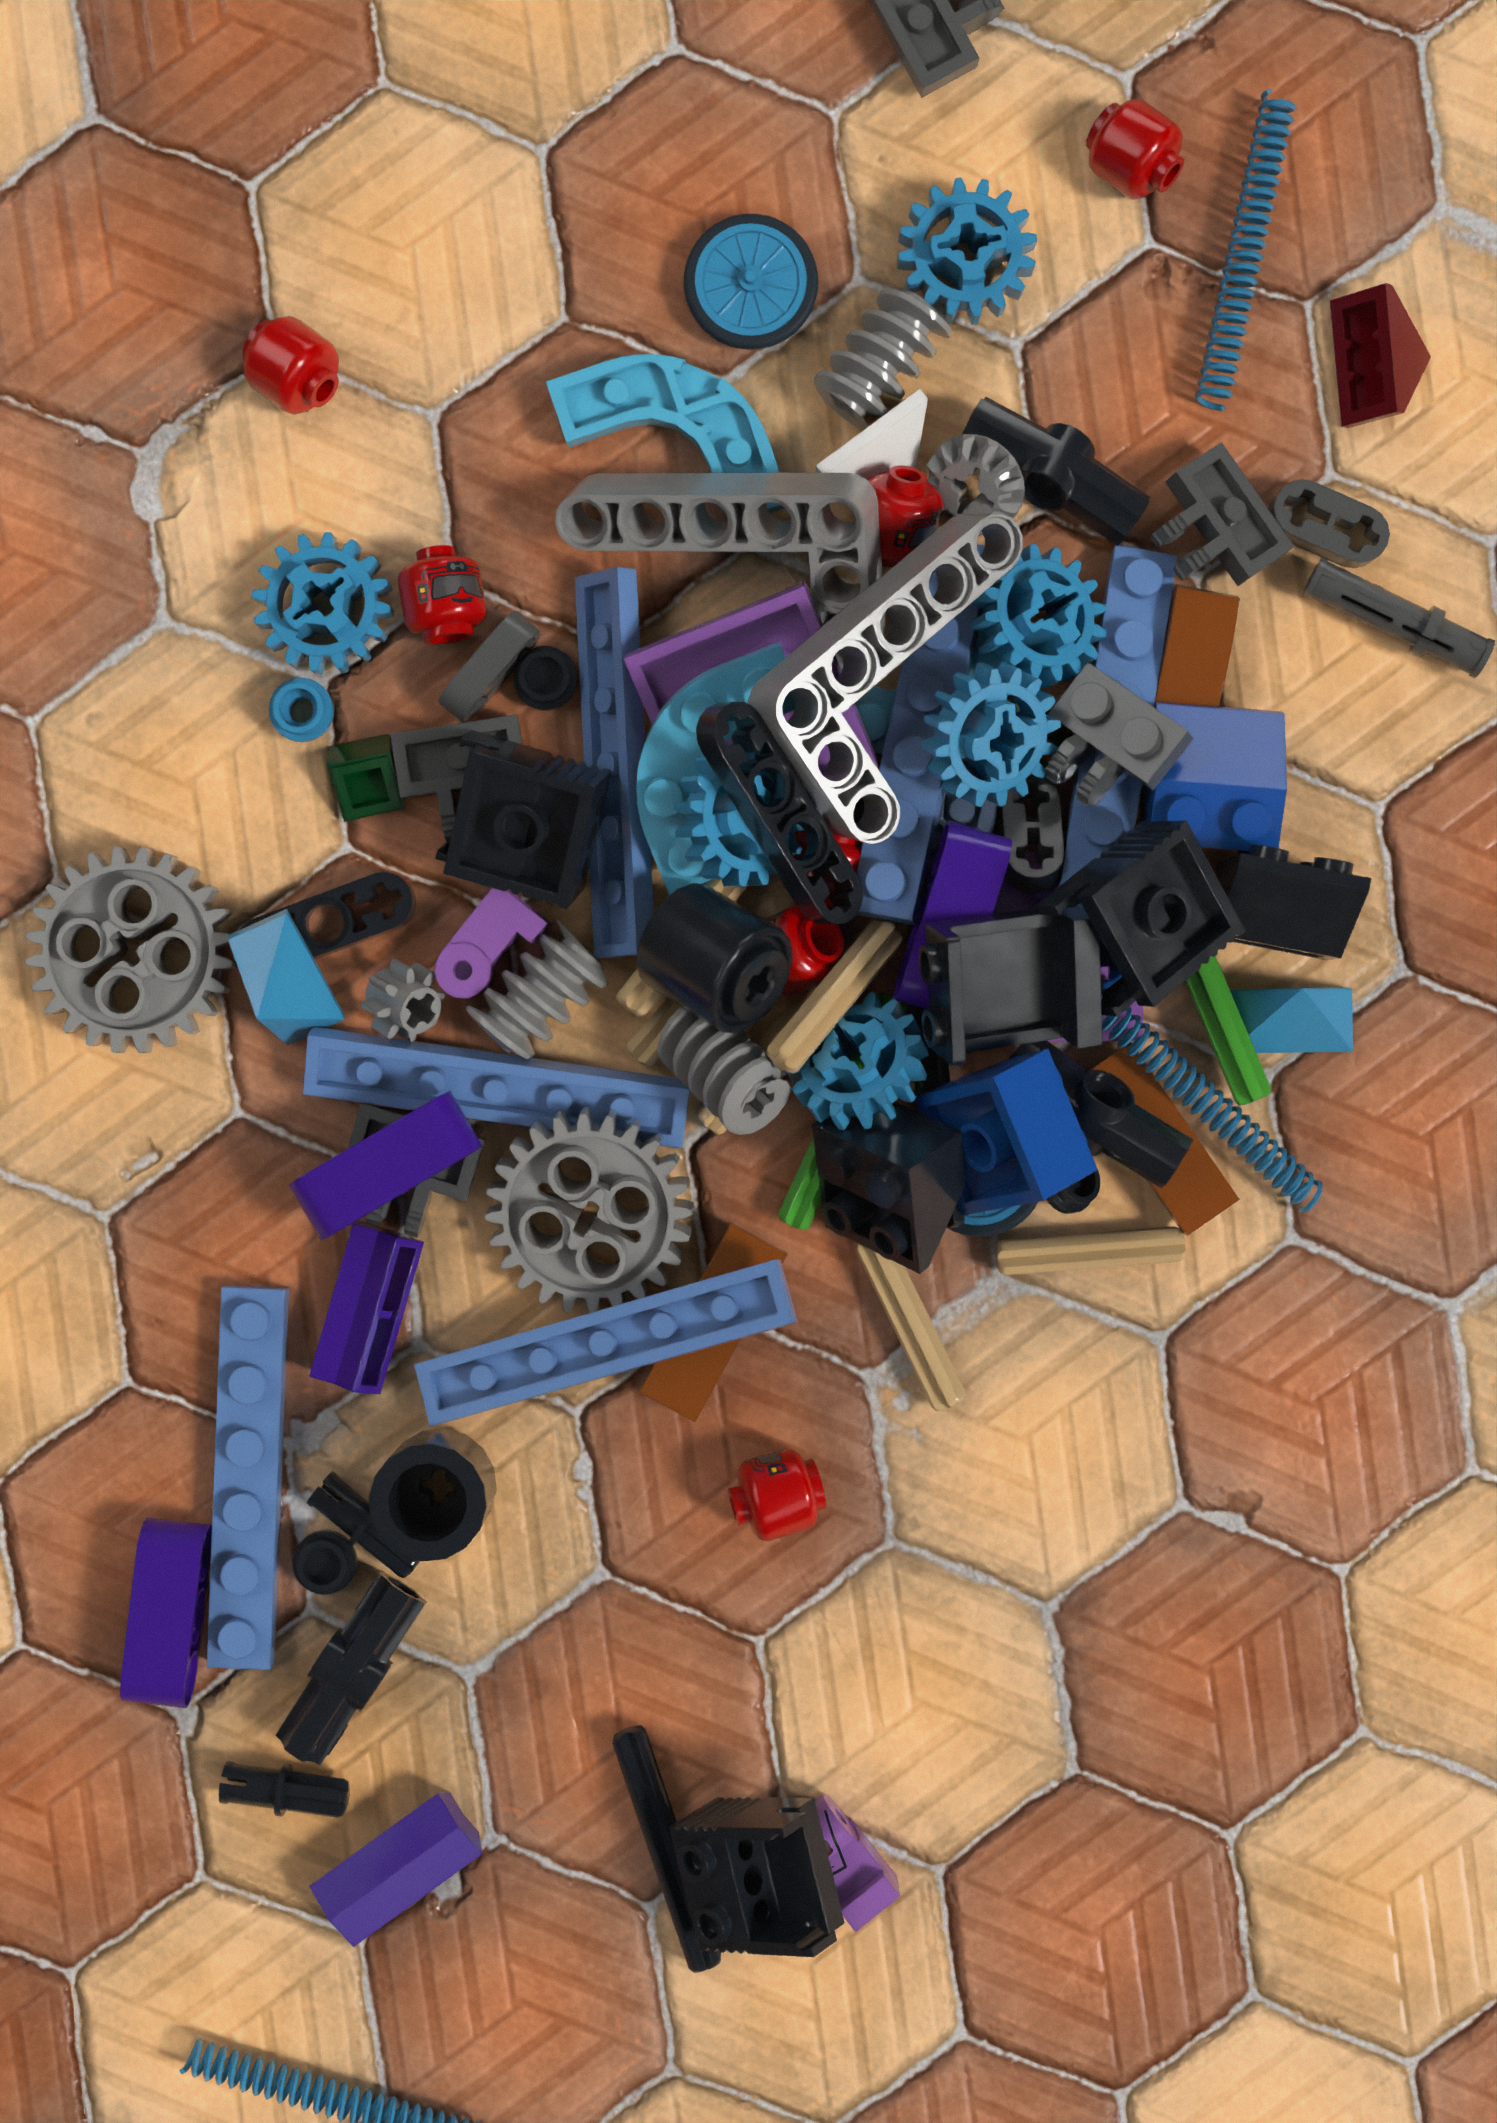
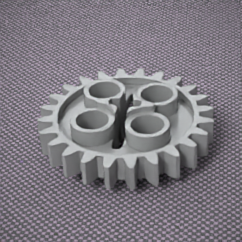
[25,846,238,1053]
[485,1107,694,1313]

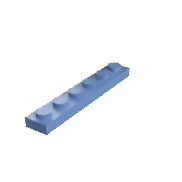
[856,544,985,925]
[1057,545,1178,909]
[575,567,654,958]
[303,1027,690,1149]
[414,1259,798,1426]
[207,1285,289,1670]

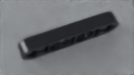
[696,702,863,924]

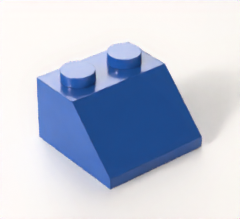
[1139,701,1287,851]
[914,1049,1098,1216]

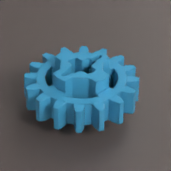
[897,177,1037,325]
[252,532,395,675]
[970,544,1107,689]
[921,662,1061,807]
[673,752,804,887]
[786,992,929,1130]

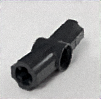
[961,397,1150,546]
[1008,1040,1193,1189]
[275,1572,427,1765]

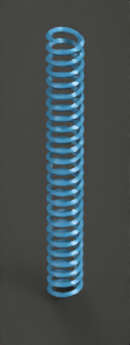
[1195,88,1297,411]
[1101,983,1323,1213]
[179,2038,480,2123]

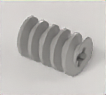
[814,288,952,430]
[465,920,608,1059]
[657,1007,792,1135]

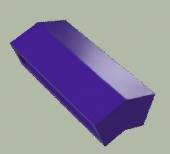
[309,1221,424,1394]
[309,1792,482,1947]

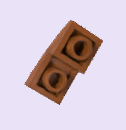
[1155,584,1240,706]

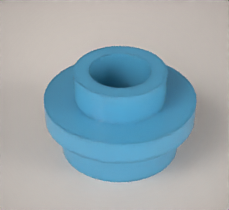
[269,678,334,742]

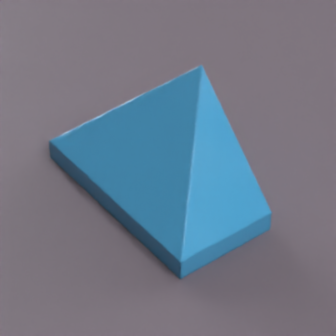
[228,909,345,1045]
[1230,988,1353,1053]

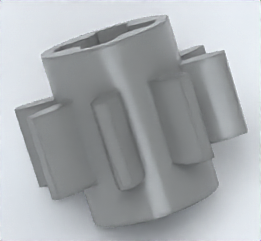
[361,959,445,1042]

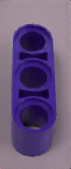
[893,821,1012,1009]
[288,1091,483,1241]
[120,1517,212,1708]

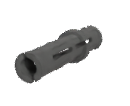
[1302,557,1495,678]

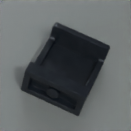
[918,905,1102,1066]

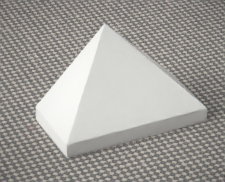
[815,389,928,480]

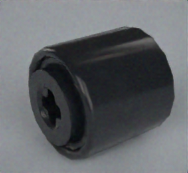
[636,883,793,1033]
[369,1428,497,1561]

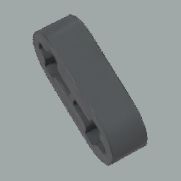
[1269,479,1390,568]
[439,611,542,723]
[999,774,1064,894]

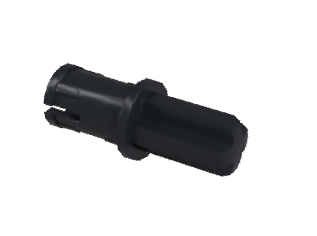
[306,1471,421,1578]
[219,1761,350,1818]

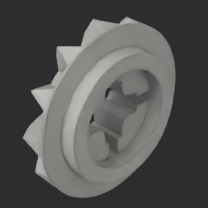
[926,434,1025,536]

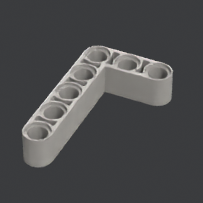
[555,473,886,670]
[748,514,1023,844]

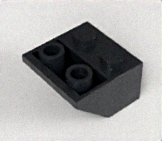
[1215,845,1372,960]
[812,1101,966,1274]

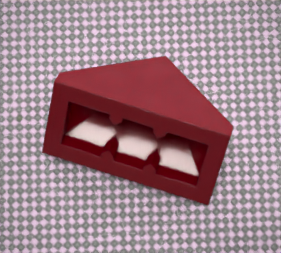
[1330,283,1431,428]

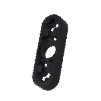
[240,872,416,960]

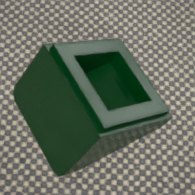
[327,734,406,822]

